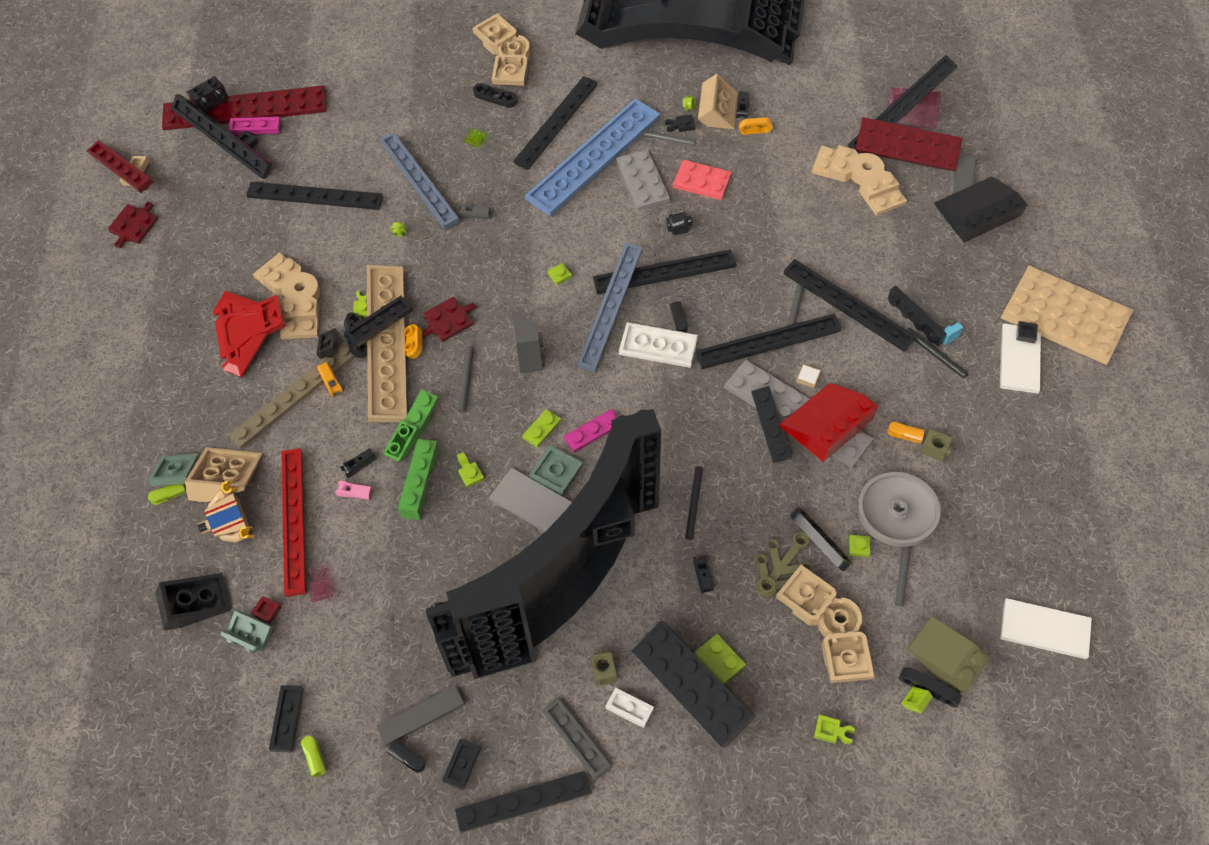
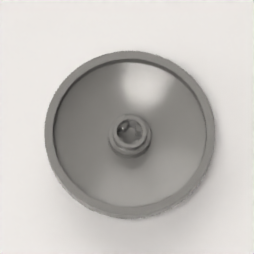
[857,472,941,547]

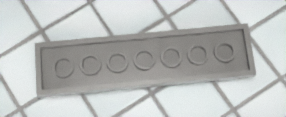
[724,360,874,468]

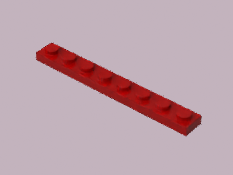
[281,448,307,597]

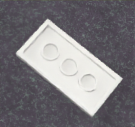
[619,322,698,368]
[1000,323,1041,394]
[1000,598,1092,659]

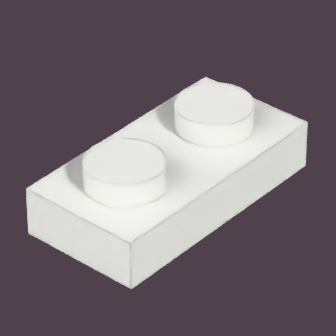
[605,687,654,728]

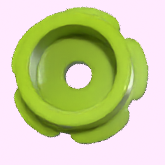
[683,95,696,111]
[390,222,407,237]

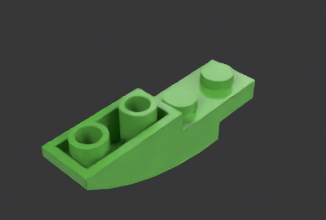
[383,390,439,462]

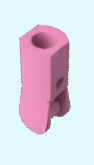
[335,481,373,500]

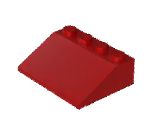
[779,383,878,462]

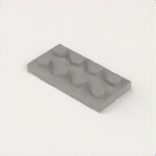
[616,149,670,210]

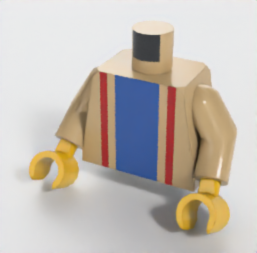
[197,480,254,543]

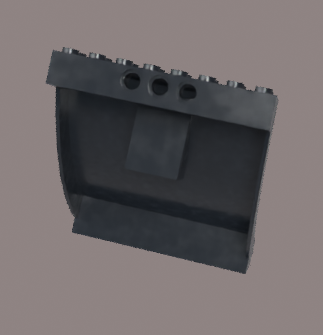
[575,0,804,65]
[425,409,661,679]

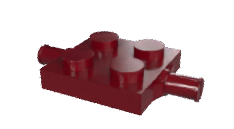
[108,201,158,248]
[422,296,476,342]

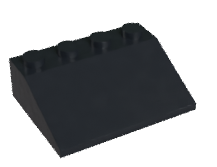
[934,176,1027,243]

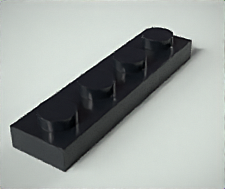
[887,286,947,346]
[344,295,413,348]
[751,386,792,463]

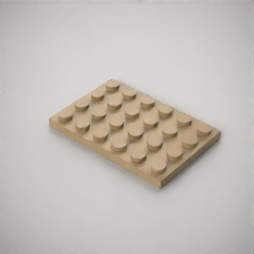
[1001,265,1133,365]

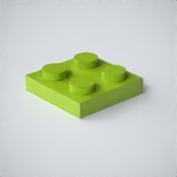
[695,634,746,684]

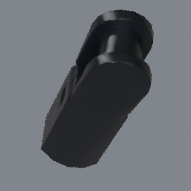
[736,91,749,119]
[670,301,688,333]
[340,448,377,478]
[693,555,714,593]
[387,740,425,773]

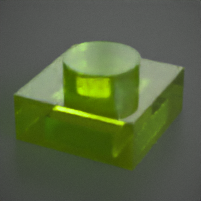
[464,128,487,148]

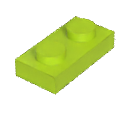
[522,409,561,448]

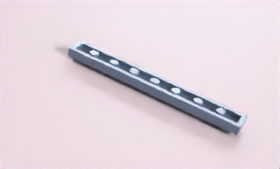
[379,132,460,230]
[577,242,643,373]

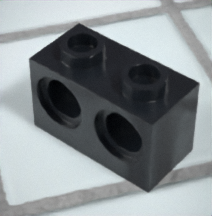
[187,76,229,112]

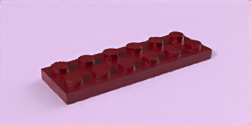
[855,117,963,171]

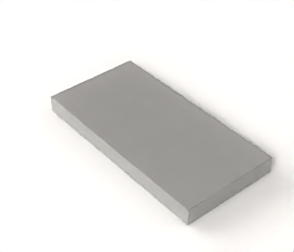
[489,468,572,532]

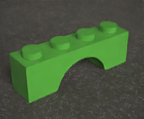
[398,439,440,521]

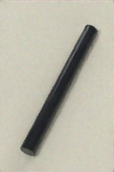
[685,466,703,540]

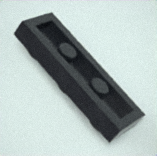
[269,685,304,753]

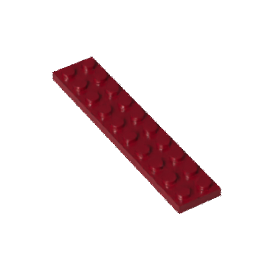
[162,85,326,131]

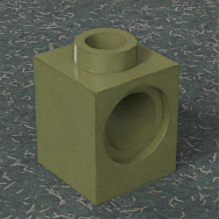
[920,429,953,462]
[590,651,617,686]

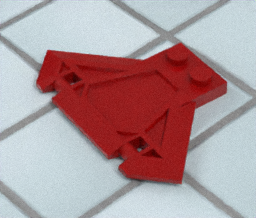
[213,291,286,378]

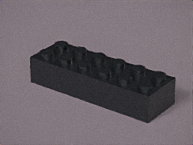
[632,620,756,747]

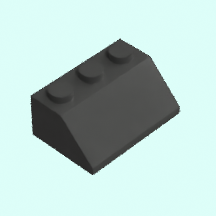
[513,311,546,373]

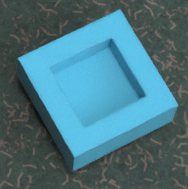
[944,322,963,345]

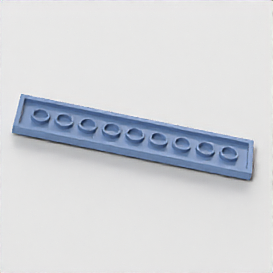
[525,98,660,217]

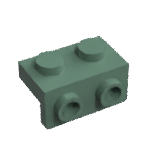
[220,610,274,653]

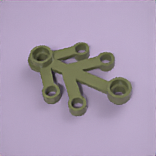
[755,532,813,597]

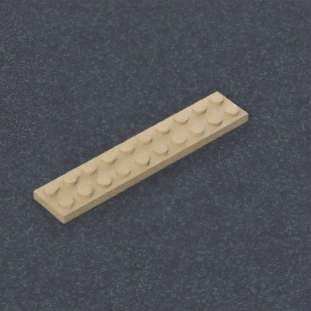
[367,265,407,423]

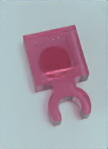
[308,565,333,603]

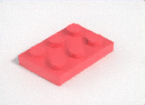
[673,160,732,200]

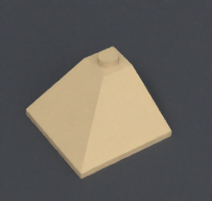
[185,447,263,502]

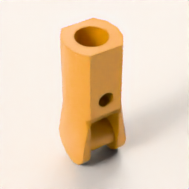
[317,362,343,397]
[887,422,925,444]

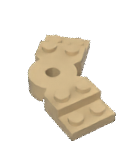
[473,13,530,86]
[812,145,907,216]
[253,253,320,340]
[776,565,875,683]

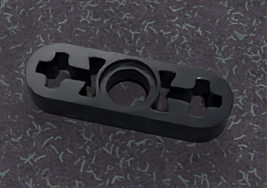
[473,83,517,108]
[344,312,367,358]
[899,667,962,708]

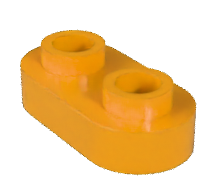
[739,117,773,135]
[404,324,422,359]

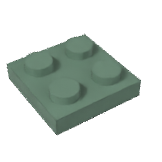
[529,445,583,496]
[148,453,200,486]

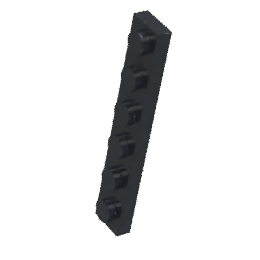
[455,771,591,833]

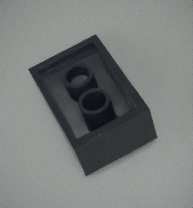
[155,573,231,631]

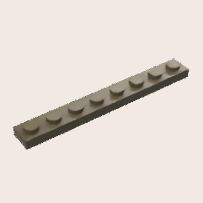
[228,342,355,449]

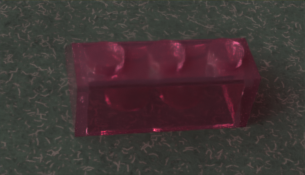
[887,87,941,129]

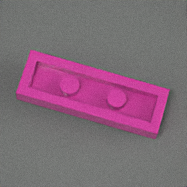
[228,117,281,135]
[564,409,618,453]

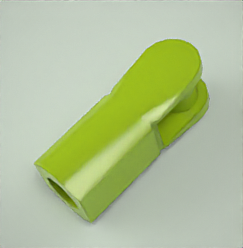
[148,484,187,505]
[301,736,327,778]

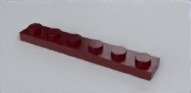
[86,140,154,193]

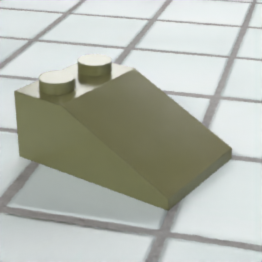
[907,616,990,692]

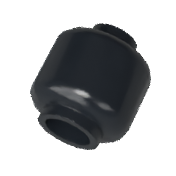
[666,211,693,235]

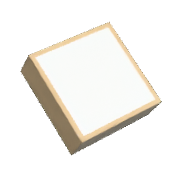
[796,364,821,388]

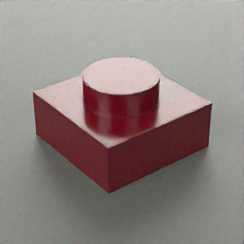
[251,596,281,624]

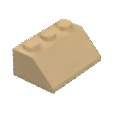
[698,74,739,129]

